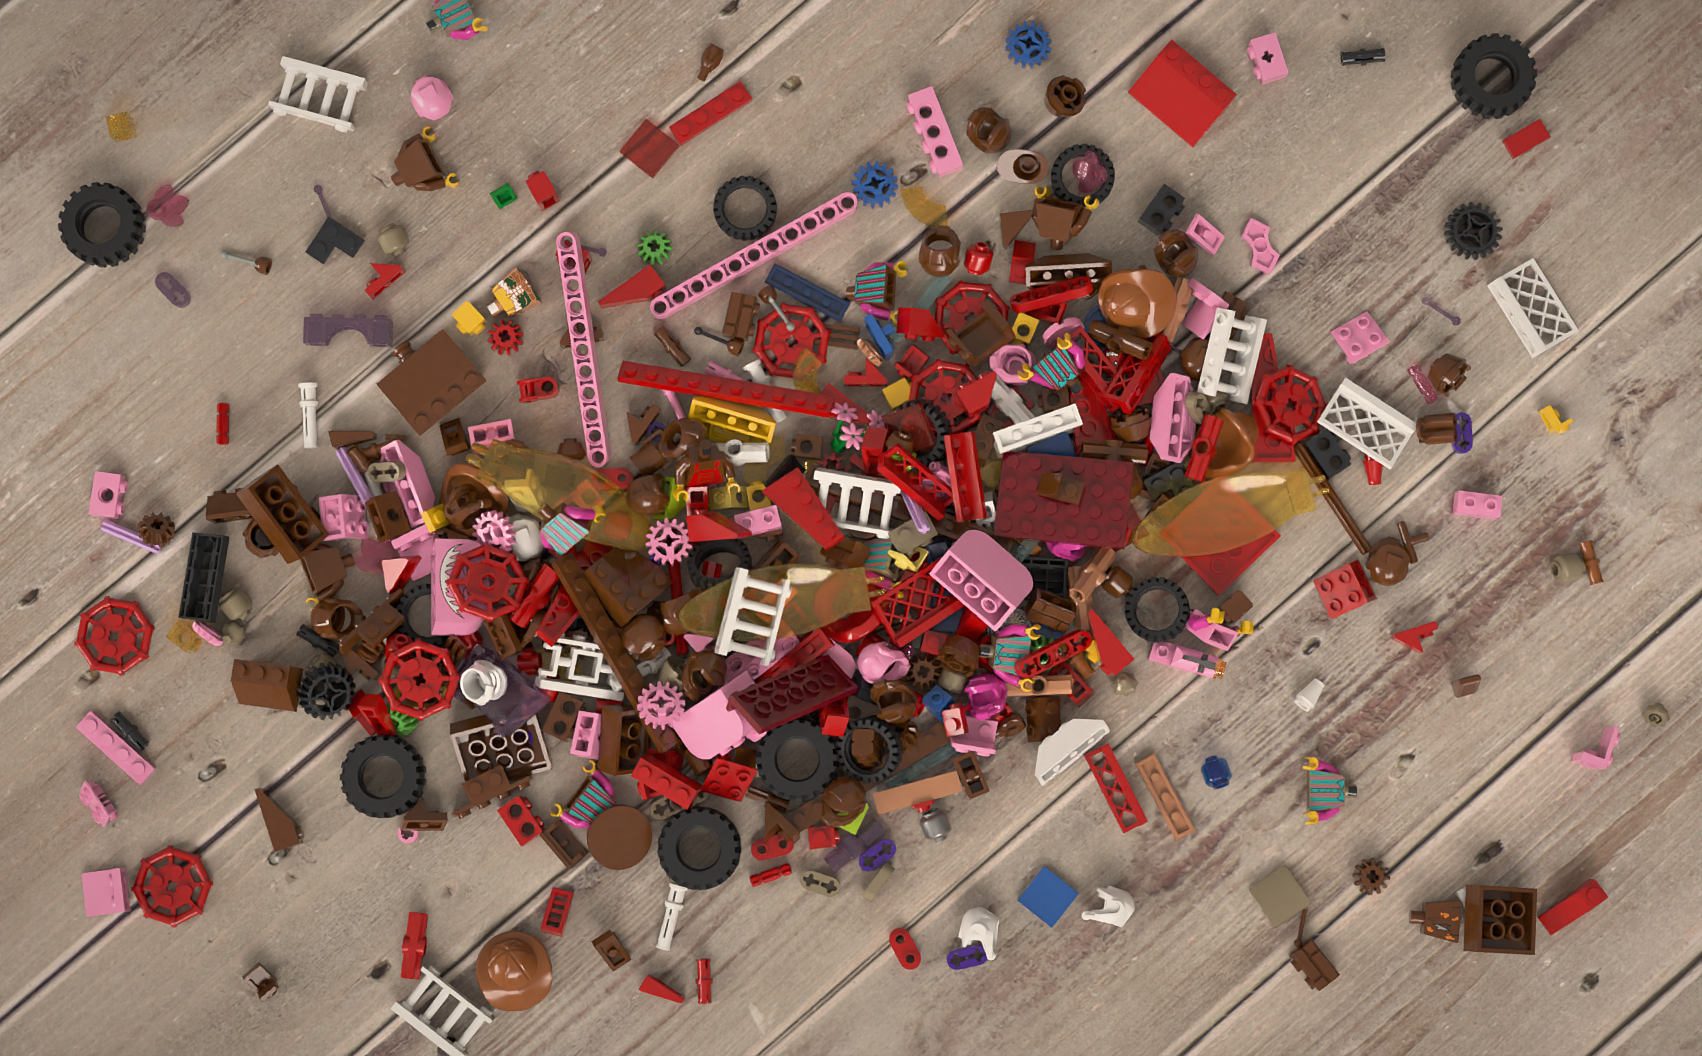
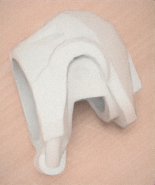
[508,513,543,562]
[461,660,507,706]
[1081,885,1135,927]
[958,907,999,960]

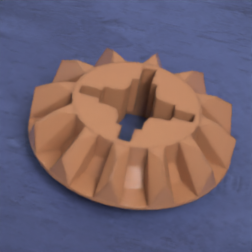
[857,337,884,367]

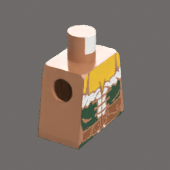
[487,267,542,318]

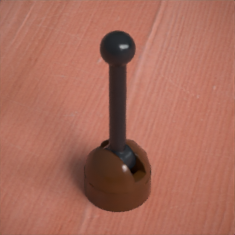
[694,327,745,357]

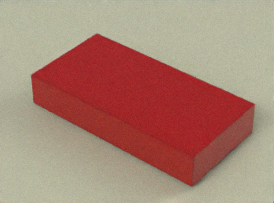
[1502,119,1551,159]

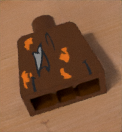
[1409,900,1462,943]

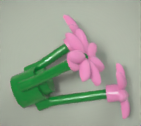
[830,403,889,453]

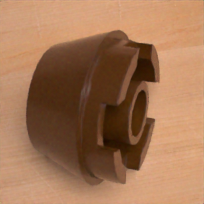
[1044,75,1086,117]
[1428,353,1471,397]
[1110,406,1152,443]
[937,635,980,677]

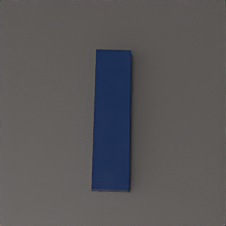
[765,263,850,323]

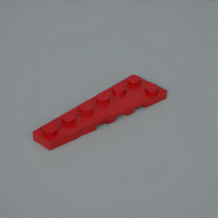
[1251,333,1296,463]
[535,531,614,647]

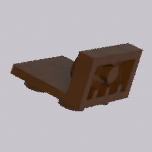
[483,612,533,660]

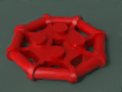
[934,280,1010,355]
[752,302,832,381]
[908,359,981,435]
[1253,364,1328,445]
[446,543,529,622]
[74,596,155,676]
[378,638,461,721]
[131,845,213,928]

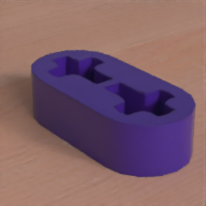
[1451,412,1473,454]
[859,839,896,871]
[947,945,987,970]

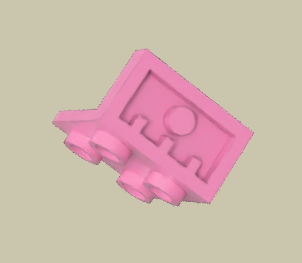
[1182,278,1229,339]
[319,494,369,541]
[391,524,440,581]
[950,715,998,756]
[1571,726,1620,770]
[82,868,131,917]

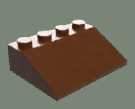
[376,329,486,436]
[450,701,552,782]

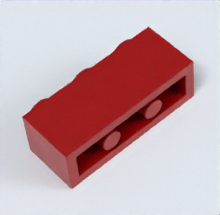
[631,753,703,809]

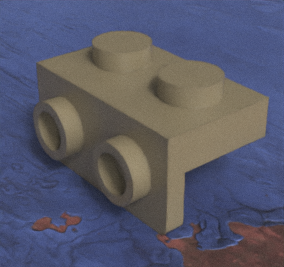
[887,511,938,557]

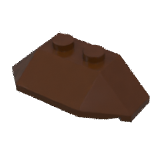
[1025,253,1112,301]

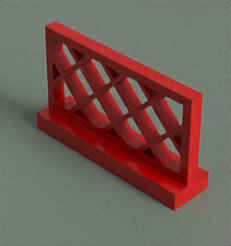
[871,557,965,648]

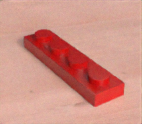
[669,81,752,146]
[755,627,835,684]

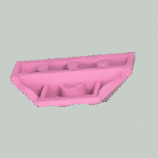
[1150,373,1196,463]
[379,440,435,528]

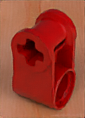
[517,377,560,403]

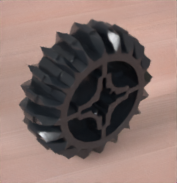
[1444,202,1503,260]
[297,662,356,720]

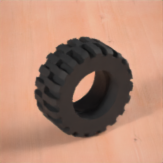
[1451,33,1537,119]
[58,182,146,268]
[756,718,839,801]
[340,735,427,818]
[657,806,742,890]

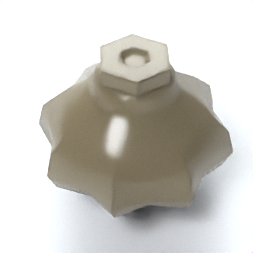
[220,621,246,647]
[1111,672,1139,696]
[1642,703,1670,727]

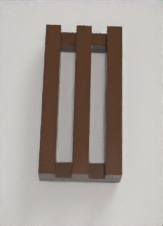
[815,323,860,350]
[437,634,469,676]

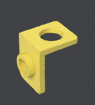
[709,486,748,510]
[888,547,929,572]

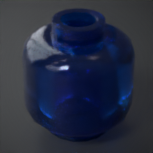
[1200,755,1232,790]

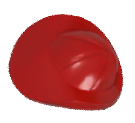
[812,570,890,643]

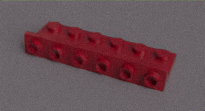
[726,654,858,734]

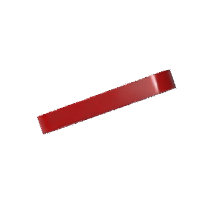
[1009,276,1093,313]
[1014,629,1092,679]

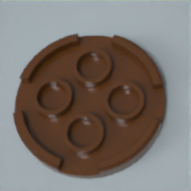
[587,804,652,870]

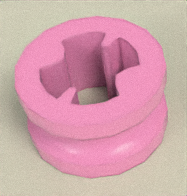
[398,828,419,843]

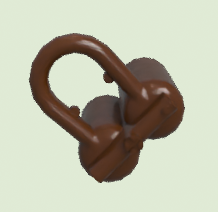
[1416,413,1458,445]

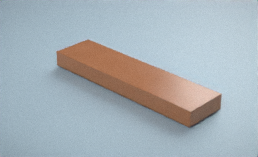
[1135,753,1196,841]
[873,770,963,815]

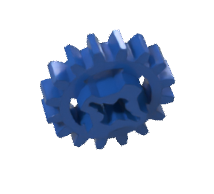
[1005,21,1052,69]
[852,161,898,209]

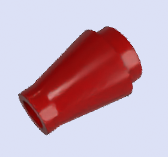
[1362,454,1383,485]

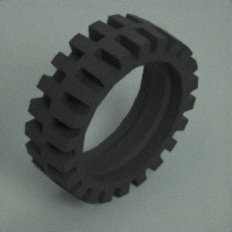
[1051,144,1115,208]
[713,175,777,241]
[886,399,952,465]
[687,538,753,596]
[1125,577,1190,643]
[397,583,449,647]
[836,716,903,783]

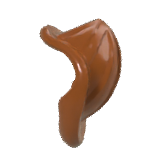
[1189,408,1258,479]

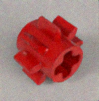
[818,452,845,471]
[517,648,543,676]

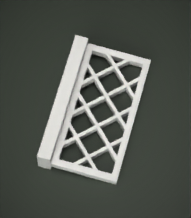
[1487,258,1579,359]
[1317,378,1416,469]

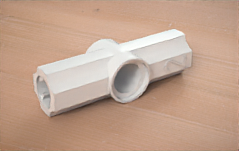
[992,375,1035,424]
[712,439,770,466]

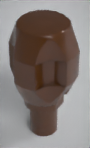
[697,43,724,82]
[995,714,1026,738]

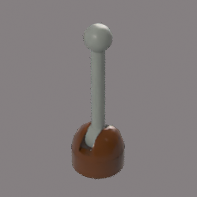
[220,250,272,275]
[758,285,795,331]

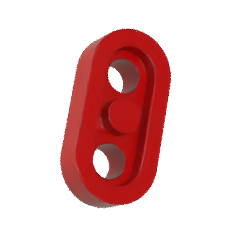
[590,468,634,492]
[751,834,794,861]
[889,928,921,970]

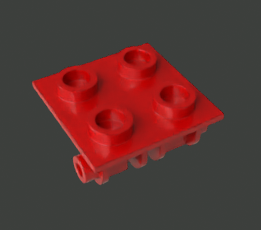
[701,753,757,802]

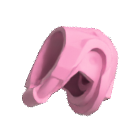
[411,75,454,120]
[989,344,1037,386]
[858,641,911,684]

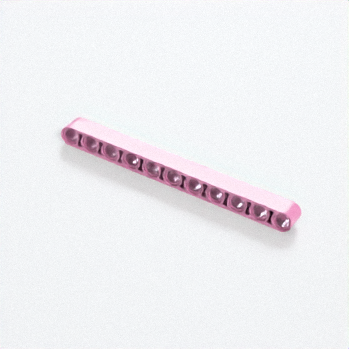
[650,192,857,319]
[556,231,611,467]

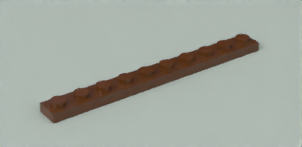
[805,463,1014,553]
[551,552,680,754]
[785,705,970,833]

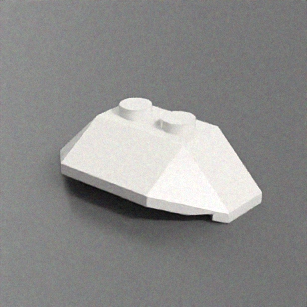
[1035,719,1110,786]

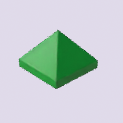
[489,183,518,210]

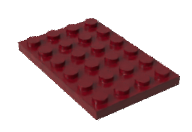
[994,451,1134,549]

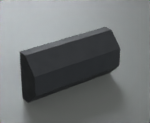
[178,532,230,623]
[1013,556,1067,601]

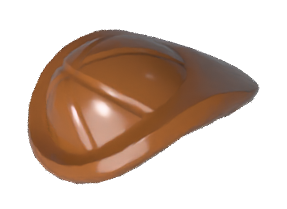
[1098,269,1177,338]
[439,463,509,538]
[476,931,552,1011]

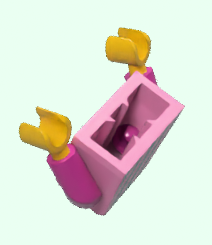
[1186,608,1254,651]

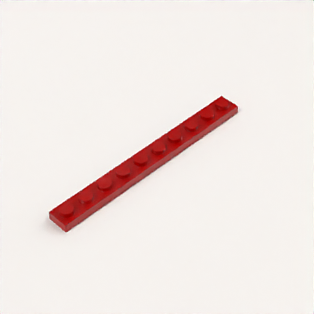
[618,360,834,418]

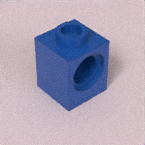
[922,684,955,723]

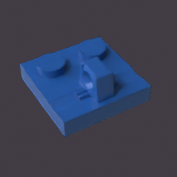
[864,313,895,361]

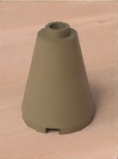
[653,656,703,716]

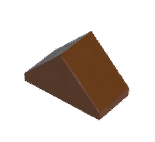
[999,210,1033,249]

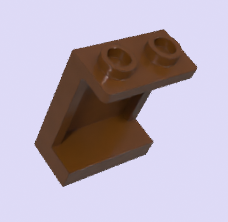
[946,300,1016,367]

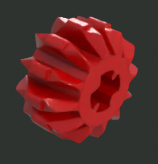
[487,319,524,356]

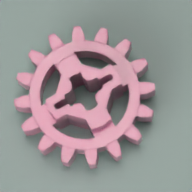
[472,510,517,558]
[646,518,692,566]
[637,681,685,730]

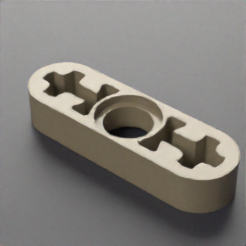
[650,782,710,820]

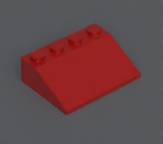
[1128,39,1237,148]

